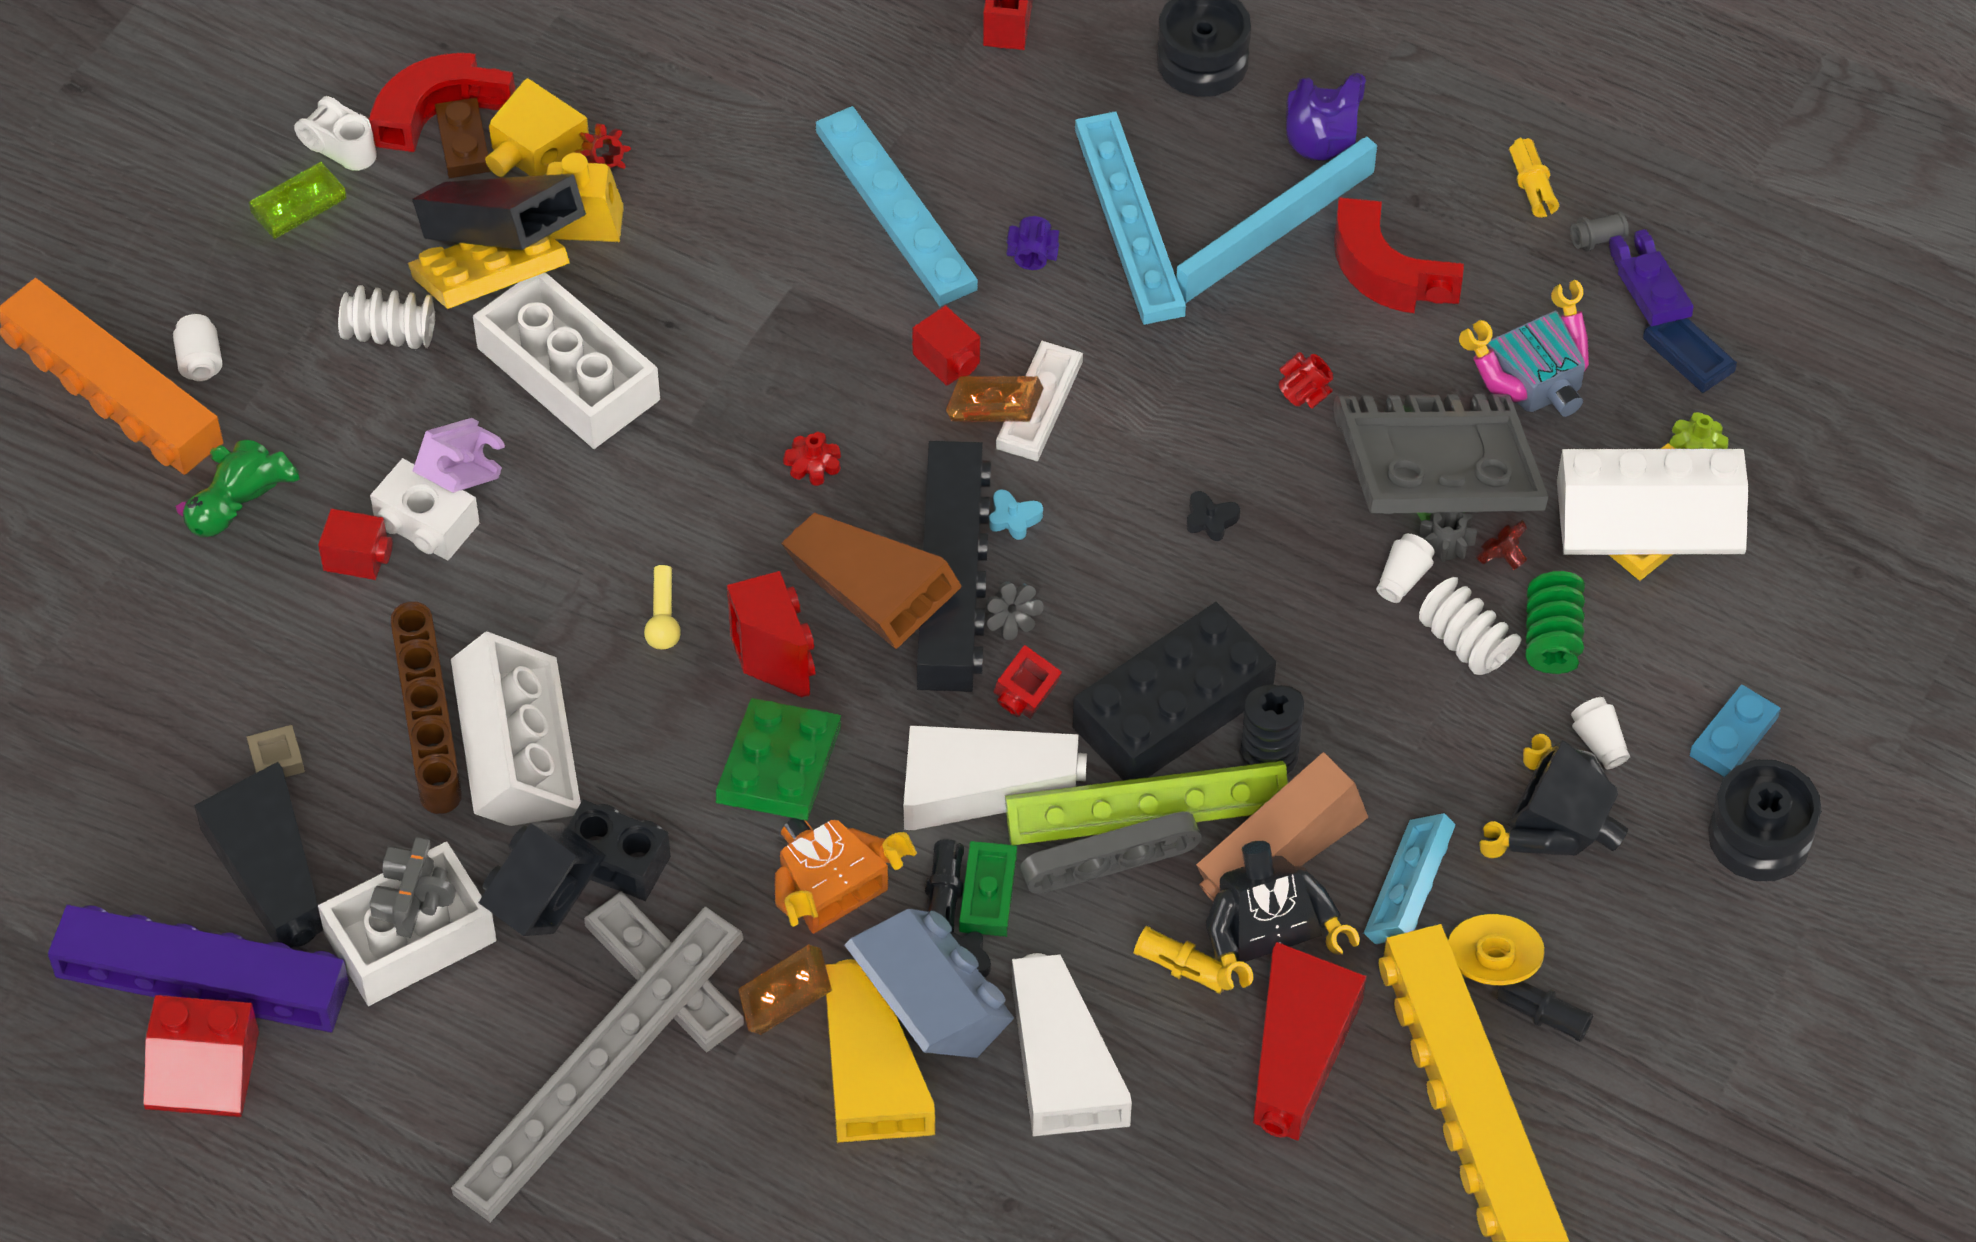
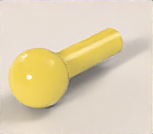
[644,565,681,649]

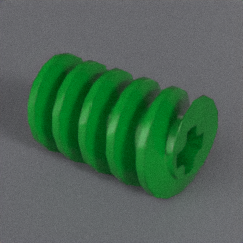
[1525,571,1585,674]

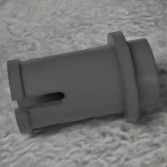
[1570,212,1629,251]

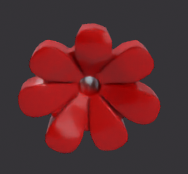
[783,432,841,486]

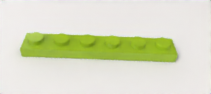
[1005,761,1288,845]

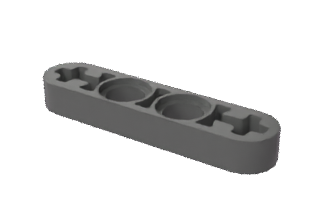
[1020,812,1202,894]

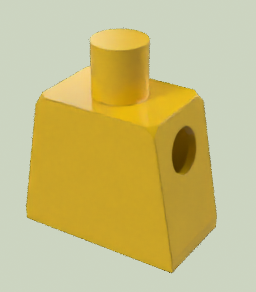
[485,78,589,177]
[546,153,624,242]

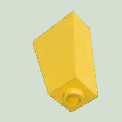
[824,959,935,1143]

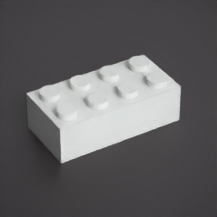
[473,272,660,449]

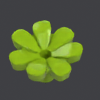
[1669,412,1728,449]

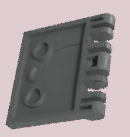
[1334,394,1549,514]

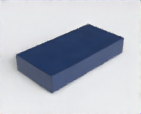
[1643,318,1737,393]

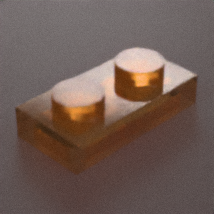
[946,376,1044,422]
[738,944,832,1035]

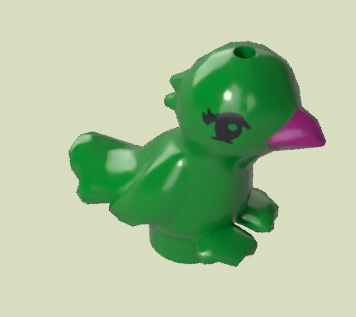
[175,440,300,537]

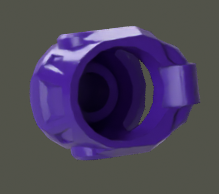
[1286,73,1366,160]

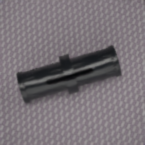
[925,839,964,932]

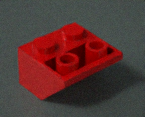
[727,571,816,698]

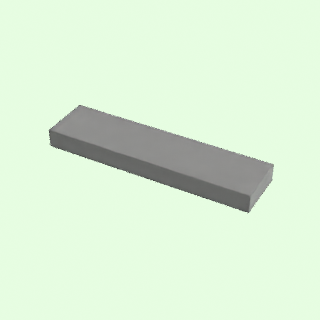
[584,891,744,1053]

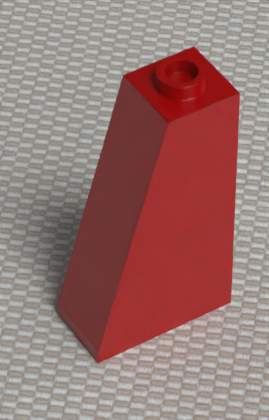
[1253,942,1367,1141]

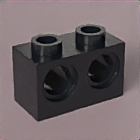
[567,799,671,901]

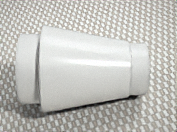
[1376,533,1435,603]
[1571,697,1630,770]

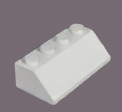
[1557,449,1748,555]
[451,631,581,826]

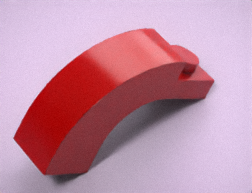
[369,53,515,152]
[1334,197,1464,313]

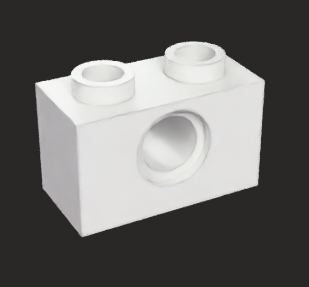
[370,458,480,561]

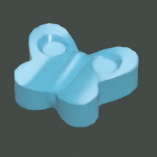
[989,489,1043,540]

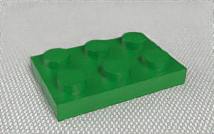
[716,698,841,821]

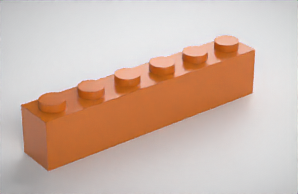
[0,277,223,475]

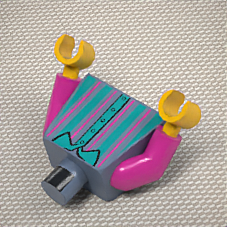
[1459,280,1589,416]

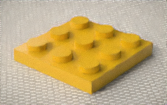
[408,235,570,309]

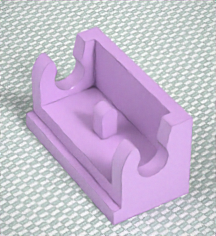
[413,418,505,493]

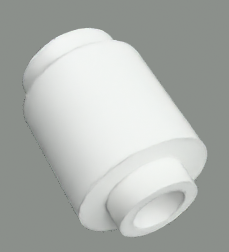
[173,314,222,381]

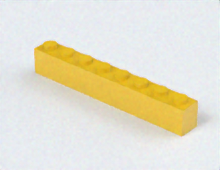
[1379,924,1569,1242]

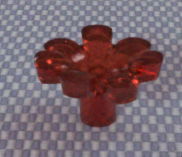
[1476,520,1527,570]

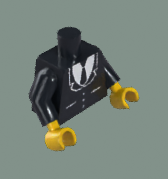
[1479,734,1628,858]
[1206,841,1360,991]

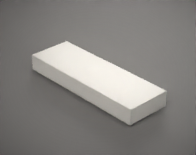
[996,341,1083,461]

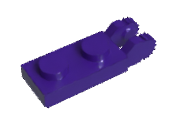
[1609,229,1693,326]

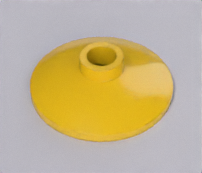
[1448,914,1544,985]

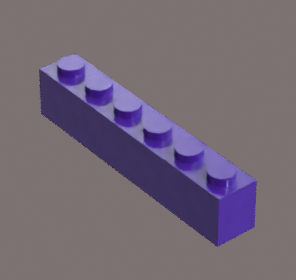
[48,905,349,1033]

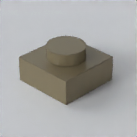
[247,725,305,777]

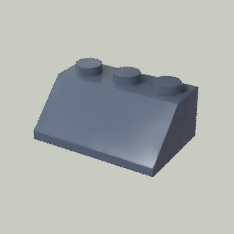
[845,909,1014,1058]

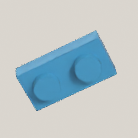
[1689,684,1781,777]

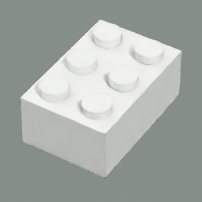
[318,841,497,1006]

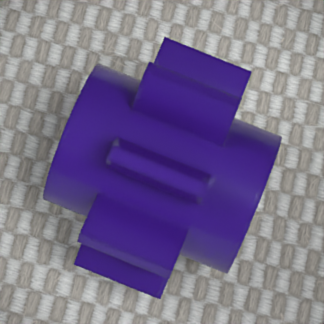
[1007,216,1059,270]

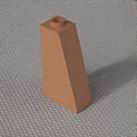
[1196,752,1368,901]

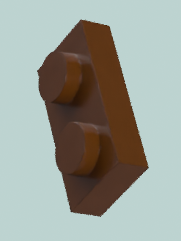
[435,97,491,179]

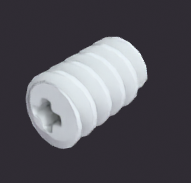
[338,285,435,349]
[1419,577,1521,675]

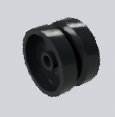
[1157,0,1251,97]
[1708,760,1822,881]

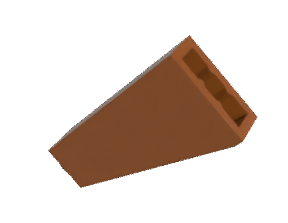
[782,512,962,649]

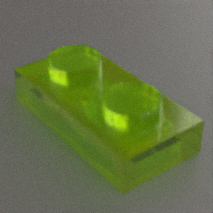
[249,162,347,239]

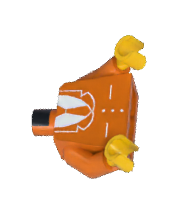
[774,818,917,934]

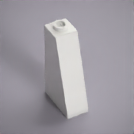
[904,726,1087,830]
[1012,953,1132,1136]

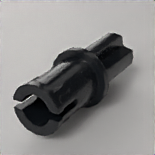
[1496,981,1593,1042]

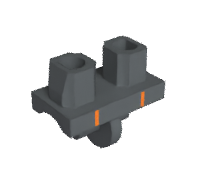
[370,837,456,938]

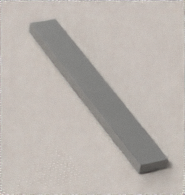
[451,906,744,1223]

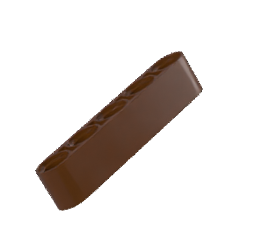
[391,602,462,814]

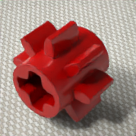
[574,123,631,169]
[1279,352,1334,409]

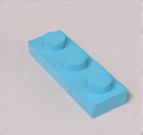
[1364,813,1456,944]

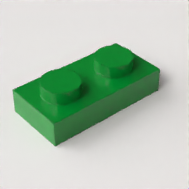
[959,841,1017,937]

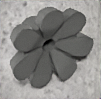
[985,581,1044,640]

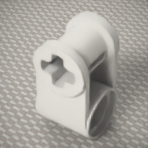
[294,96,377,170]

